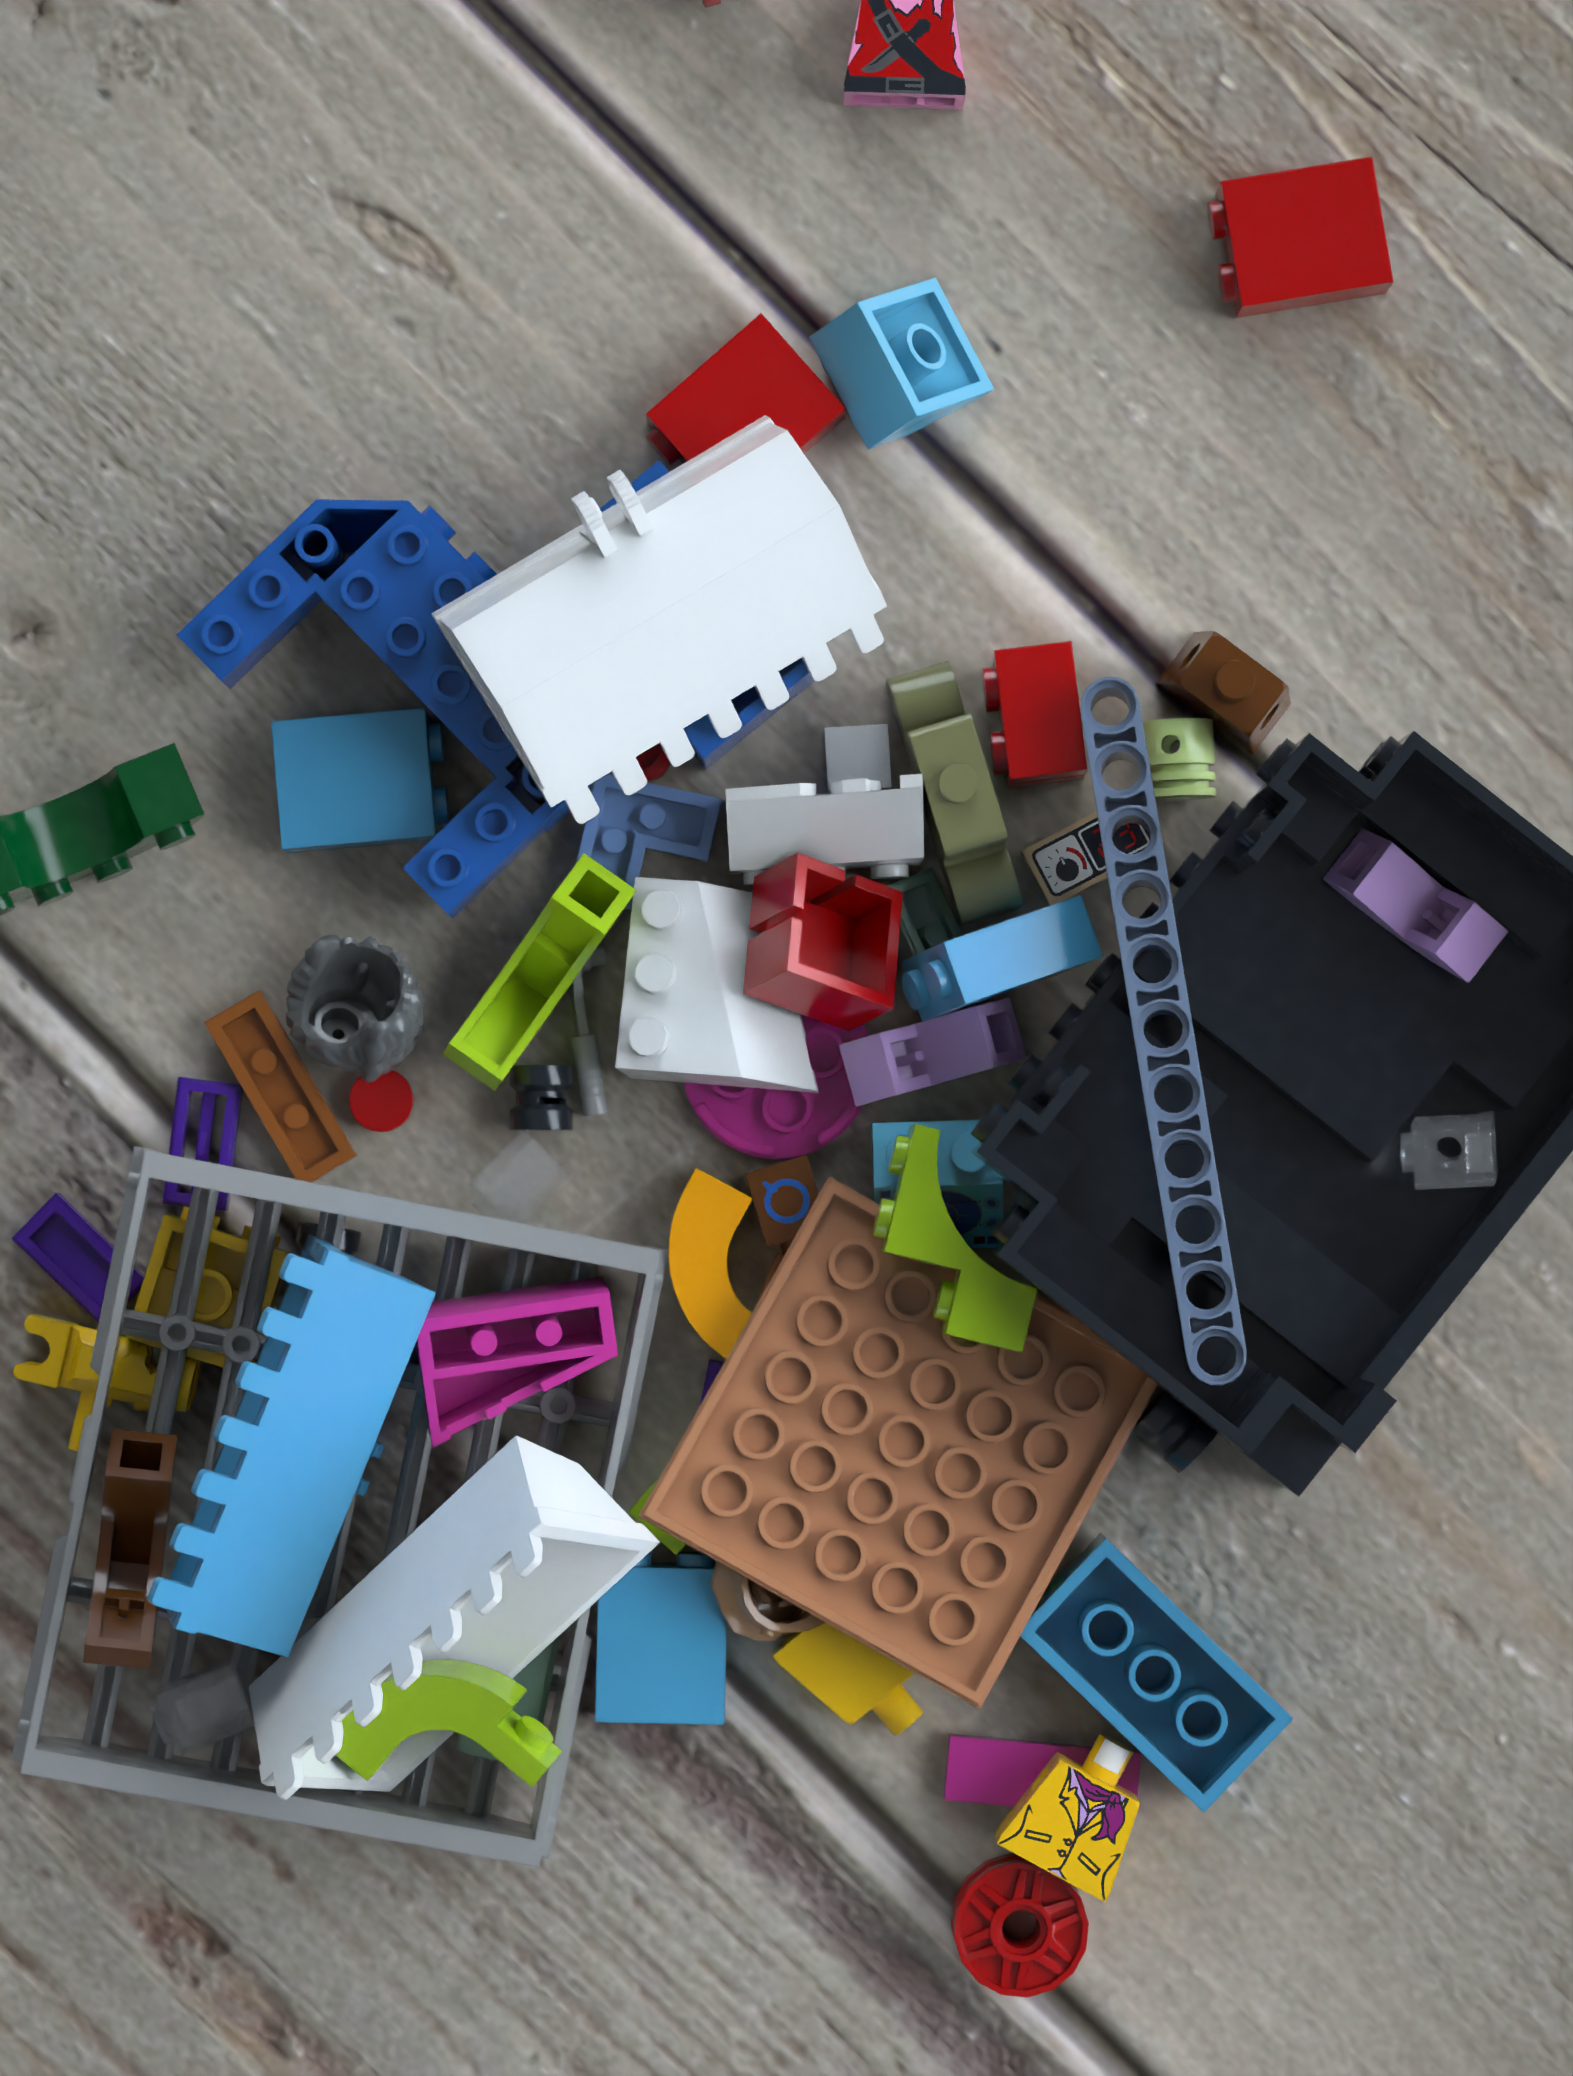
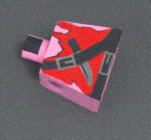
[843,0,966,110]

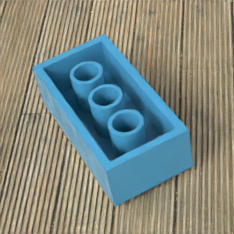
[1020,1533,1293,1812]

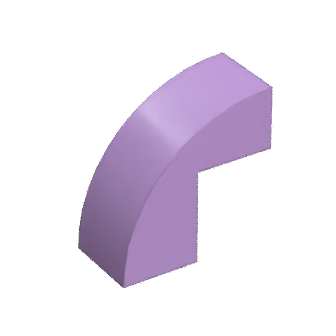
[1323,828,1509,983]
[839,998,1027,1107]

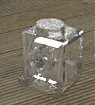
[1401,1111,1498,1190]

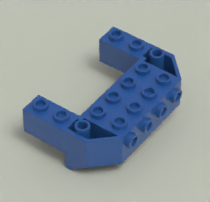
[176,499,592,918]

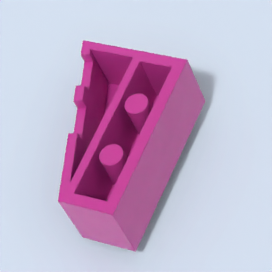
[416,1276,618,1448]

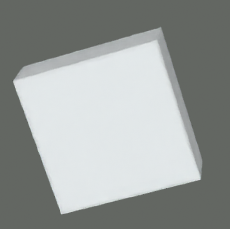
[824,724,892,793]

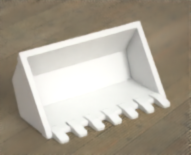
[431,415,887,824]
[249,1436,660,1801]

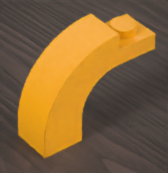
[668,1168,753,1359]

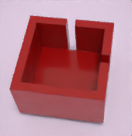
[982,641,1088,789]
[743,853,903,1031]

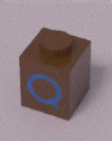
[745,1155,818,1255]

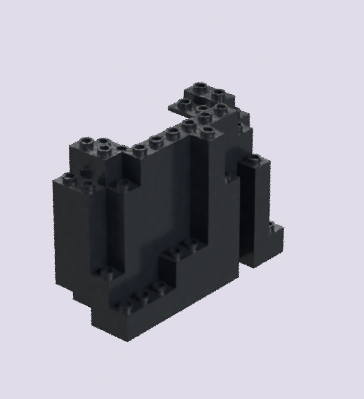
[970,731,1573,1497]

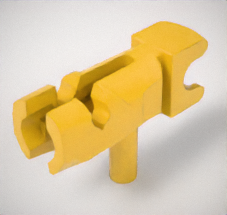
[13,1314,203,1452]

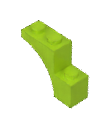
[442,853,637,1091]
[873,1124,1037,1352]

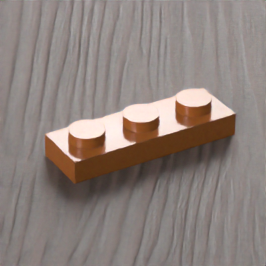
[204,990,358,1182]

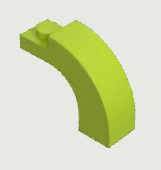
[336,1659,563,1787]

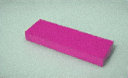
[944,1734,1142,1806]

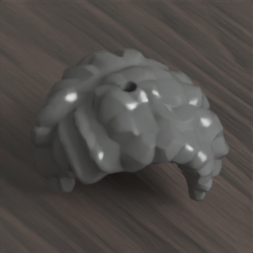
[286,935,426,1082]

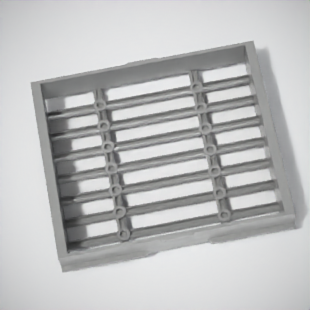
[11,1146,669,1867]

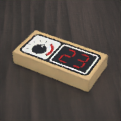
[1021,811,1164,906]

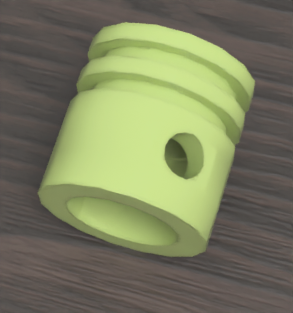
[1143,718,1216,802]

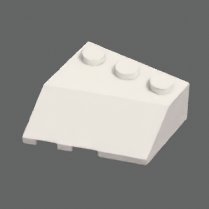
[725,774,924,886]
[615,877,819,1093]

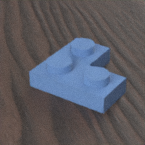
[577,774,722,911]

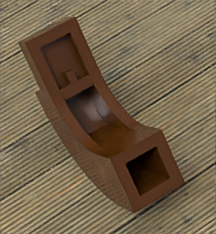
[83,1429,177,1669]

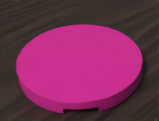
[684,1014,868,1159]

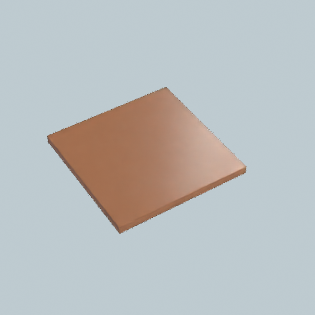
[638,1177,1157,1709]

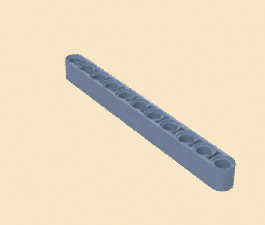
[1081,677,1247,1387]

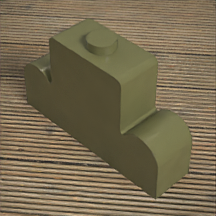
[885,661,1023,927]

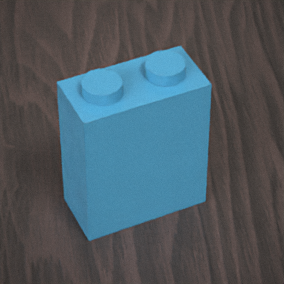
[271,708,450,853]
[901,895,1103,1022]
[595,1552,727,1725]

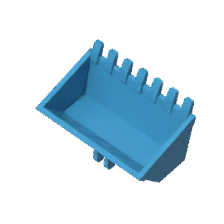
[147,1234,436,1657]

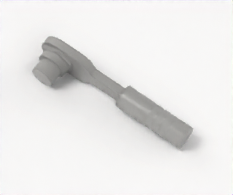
[568,941,608,1116]

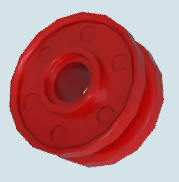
[951,1853,1089,1998]

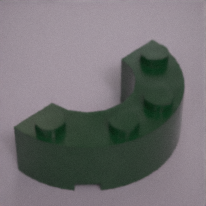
[0,743,205,916]

